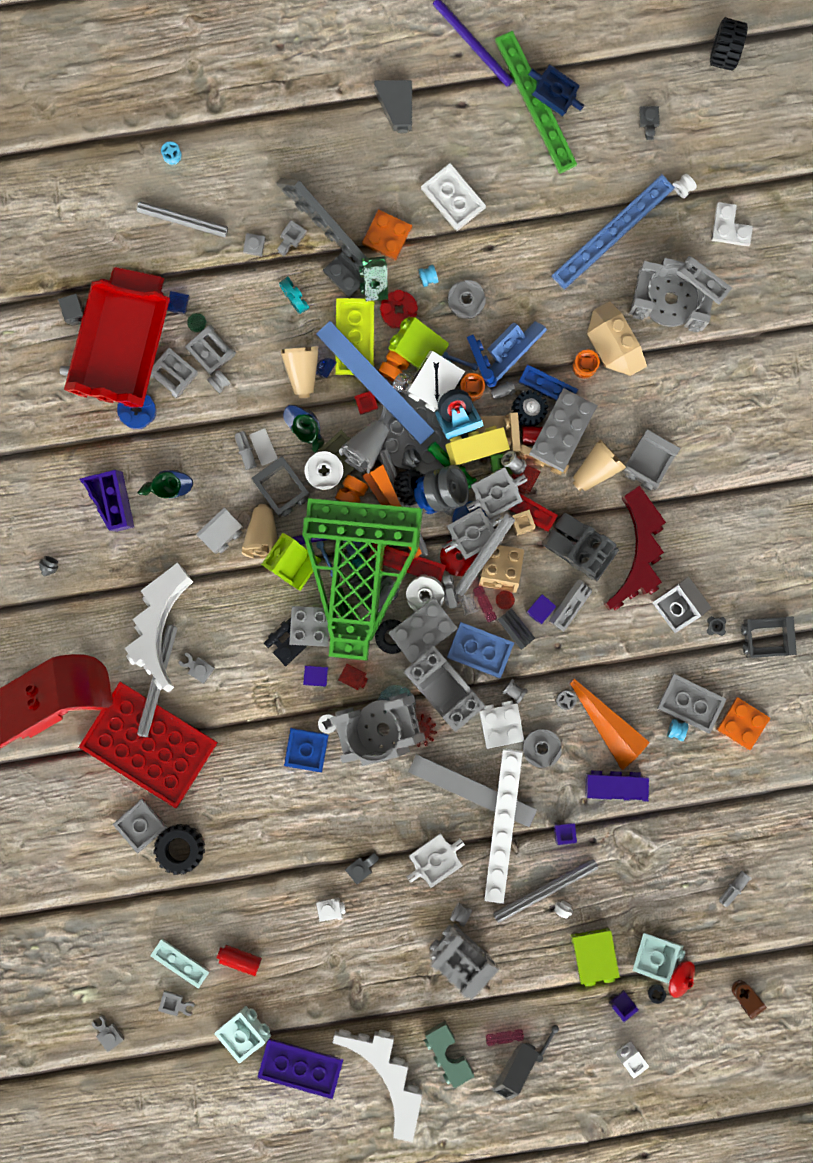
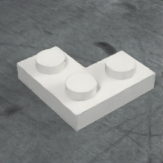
[712,202,753,246]

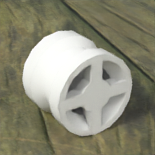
[673,173,697,198]
[318,714,336,734]

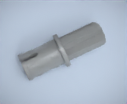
[235,431,257,470]
[719,870,751,907]

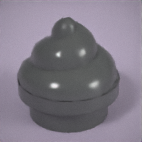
[402,449,422,468]
[39,556,58,576]

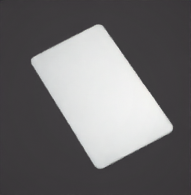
[249,429,278,466]

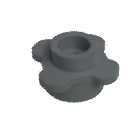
[707,616,726,636]

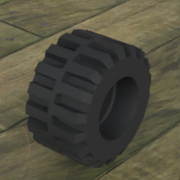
[710,17,748,71]
[153,824,205,875]

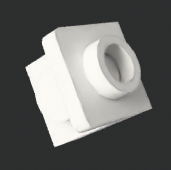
[316,897,346,922]
[616,1042,649,1078]

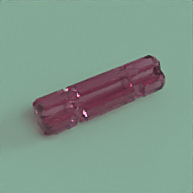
[473,586,497,623]
[485,1029,524,1046]

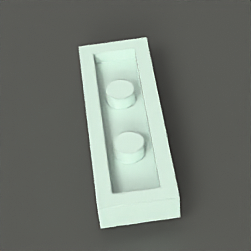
[150,939,210,989]

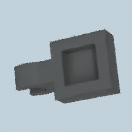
[639,106,660,140]
[345,853,379,885]

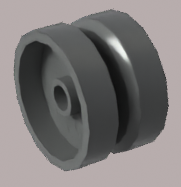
[423,465,469,512]

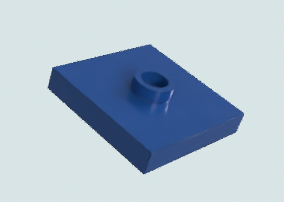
[284,728,329,773]

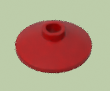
[440,540,478,576]
[669,961,695,998]

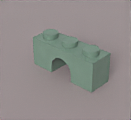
[424,1021,475,1089]

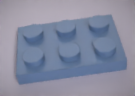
[447,622,514,679]

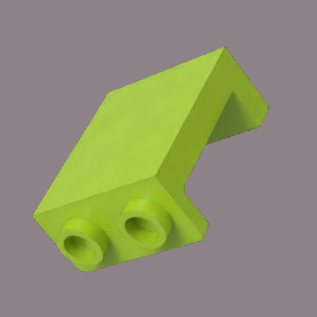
[388,317,449,371]
[261,533,321,591]
[571,928,620,986]

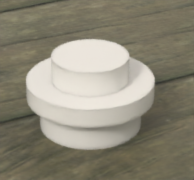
[554,901,573,918]

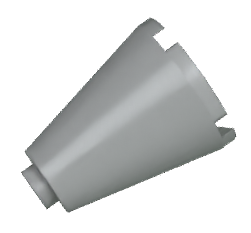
[339,420,389,474]

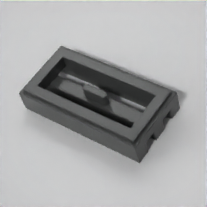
[497,608,535,650]

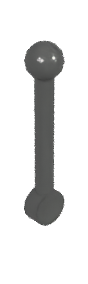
[536,1025,559,1062]

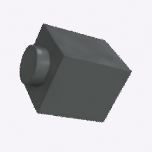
[58,294,84,326]

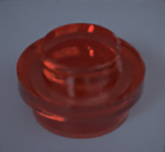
[495,591,515,610]

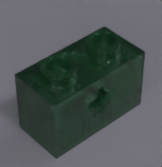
[359,256,388,301]

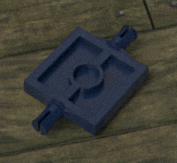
[528,64,585,116]

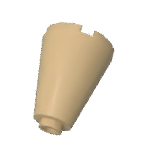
[281,346,319,398]
[573,439,626,491]
[242,504,278,559]

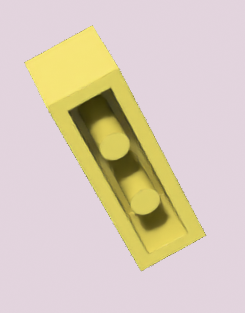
[445,426,510,466]

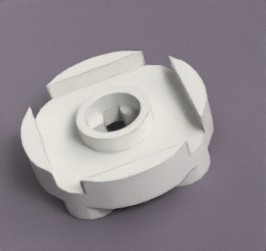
[305,451,343,490]
[406,574,445,612]

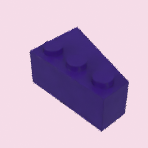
[80,470,134,532]
[585,770,649,802]

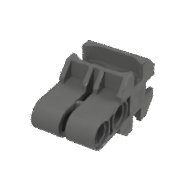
[542,513,619,581]

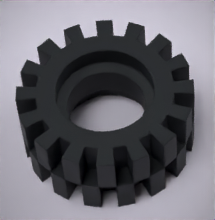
[394,469,423,506]
[375,619,402,654]

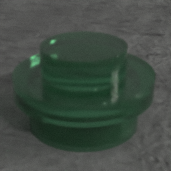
[187,313,207,332]

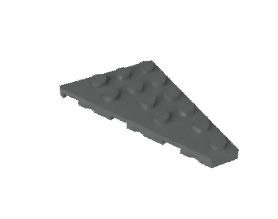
[276,178,375,272]

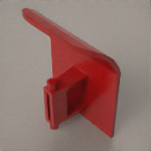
[0,654,113,748]

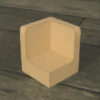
[512,510,536,536]

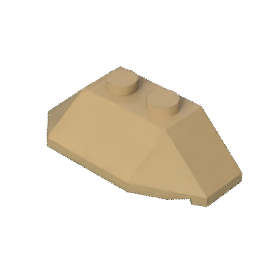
[587,301,647,376]

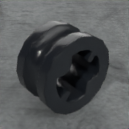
[648,984,666,1004]

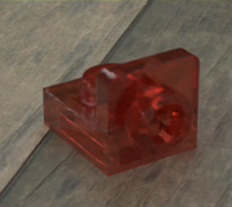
[338,663,368,691]

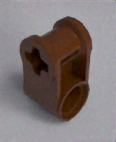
[731,980,767,1020]

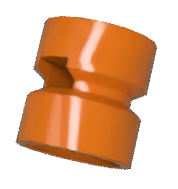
[572,349,600,379]
[377,350,411,384]
[459,373,485,402]
[335,475,369,503]

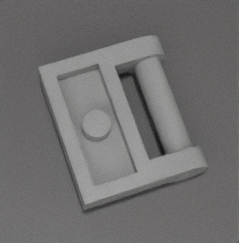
[185,325,236,375]
[150,348,198,399]

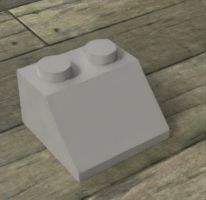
[196,508,244,554]
[652,577,712,633]

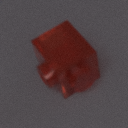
[512,465,541,495]

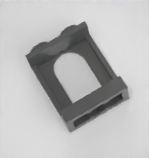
[741,616,797,658]

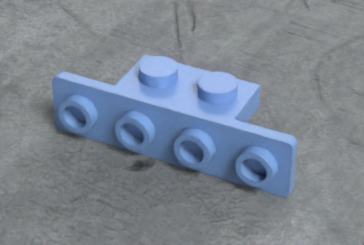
[487,321,547,381]

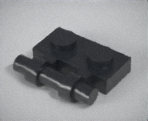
[264,617,307,667]

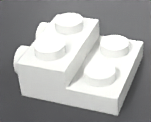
[479,700,524,749]

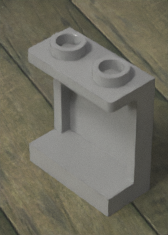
[622,429,681,491]

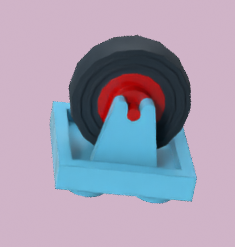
[435,389,483,440]

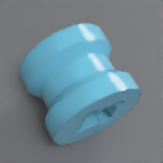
[161,141,182,165]
[418,264,439,287]
[667,719,688,742]

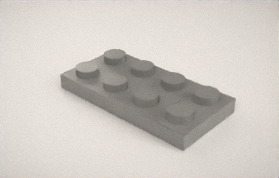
[529,388,598,472]

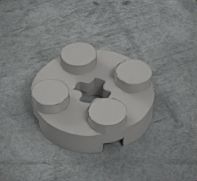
[448,280,486,319]
[523,729,562,768]

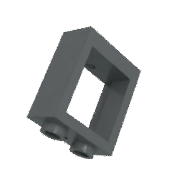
[251,456,310,517]

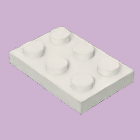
[421,163,486,231]

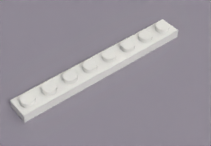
[484,749,523,904]

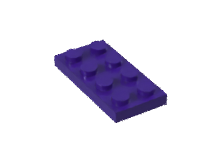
[257,1038,343,1099]

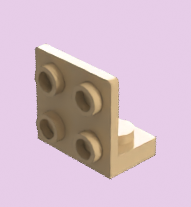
[476,413,521,454]
[479,545,524,593]

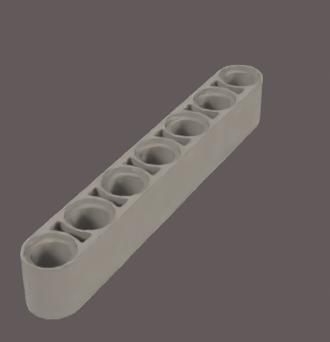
[408,754,537,827]

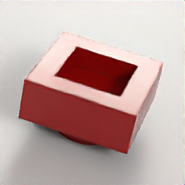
[354,391,378,415]

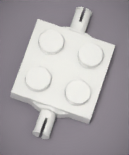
[406,833,465,888]

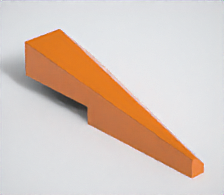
[362,464,422,558]
[570,679,650,770]

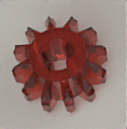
[416,714,437,747]

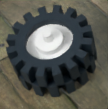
[511,390,548,427]

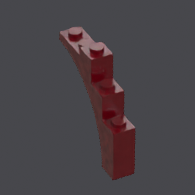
[604,485,666,610]

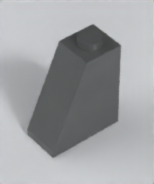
[374,80,412,134]
[492,1043,540,1100]

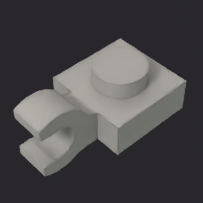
[278,220,307,257]

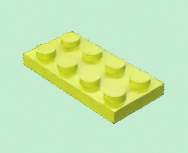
[335,298,374,375]

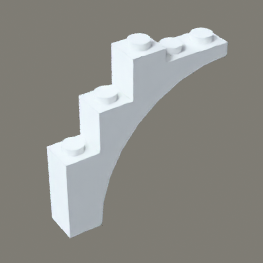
[124,563,193,692]
[333,1029,422,1142]

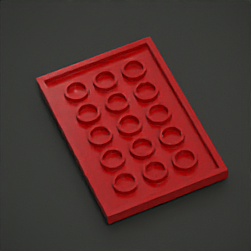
[79,681,218,809]

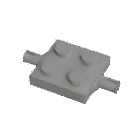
[466,467,527,519]
[442,507,502,560]

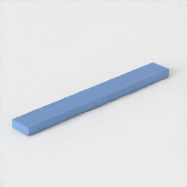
[552,175,675,290]
[316,321,435,445]

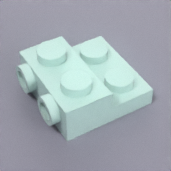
[632,933,685,984]
[214,1006,271,1063]

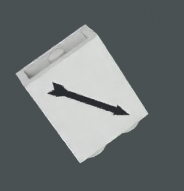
[406,351,465,412]

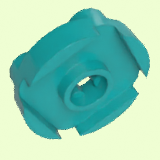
[279,276,309,314]

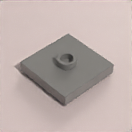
[112,798,168,854]

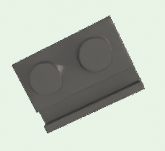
[323,251,369,298]

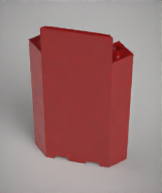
[64,267,170,407]

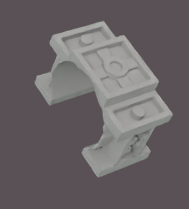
[629,258,713,332]
[404,646,485,732]
[330,693,426,766]
[429,923,499,1000]

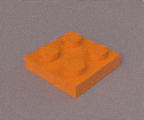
[362,209,412,261]
[716,697,770,751]

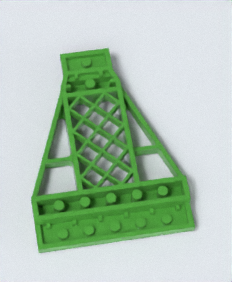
[302,498,423,660]

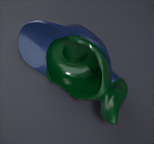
[283,405,325,453]
[138,470,193,499]

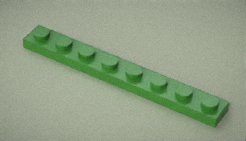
[495,31,577,174]

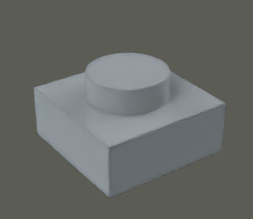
[243,233,266,257]

